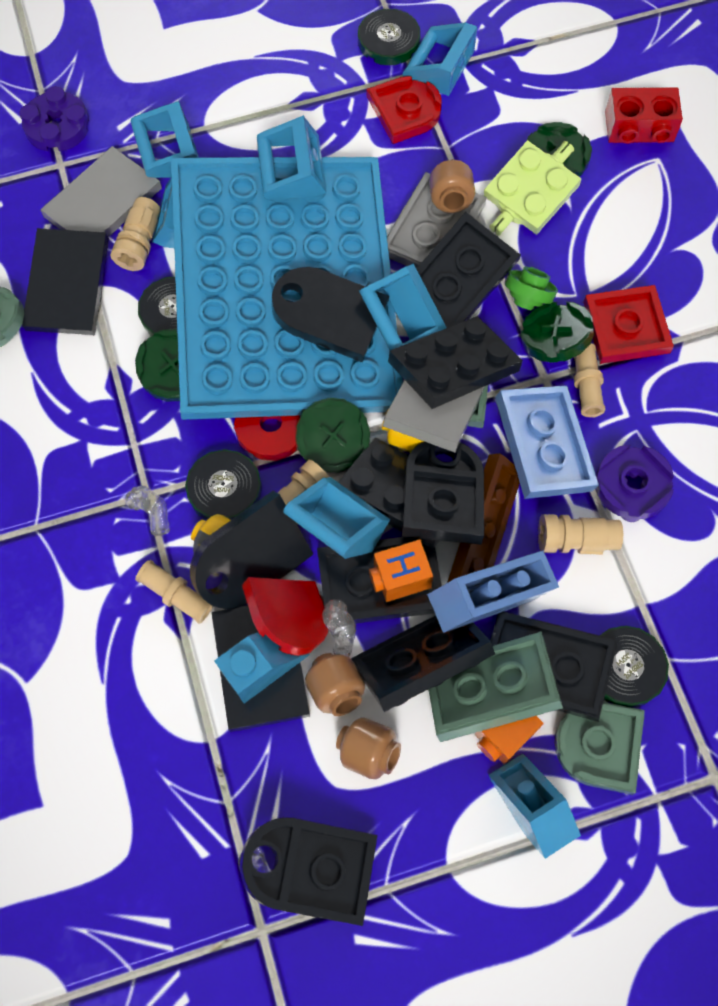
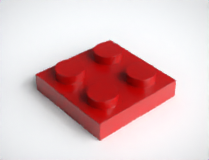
[583,285,674,364]

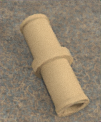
[574,343,605,418]
[135,560,214,624]

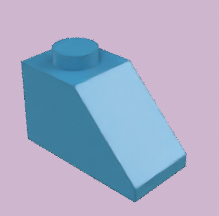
[214,632,310,704]
[489,754,581,859]

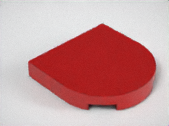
[366,76,442,144]
[242,577,329,656]

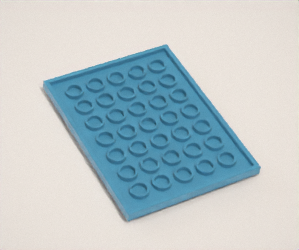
[171,157,403,420]

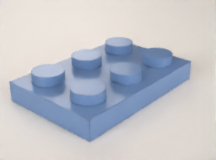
[495,386,599,499]

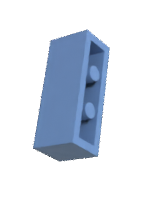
[427,551,559,633]

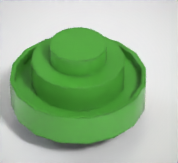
[505,266,558,310]

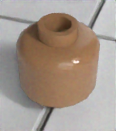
[429,159,476,213]
[305,653,365,716]
[336,717,401,780]

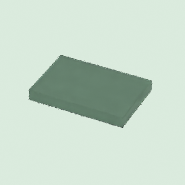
[428,632,563,742]

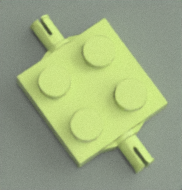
[484,140,581,236]

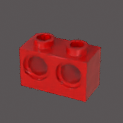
[605,87,683,144]

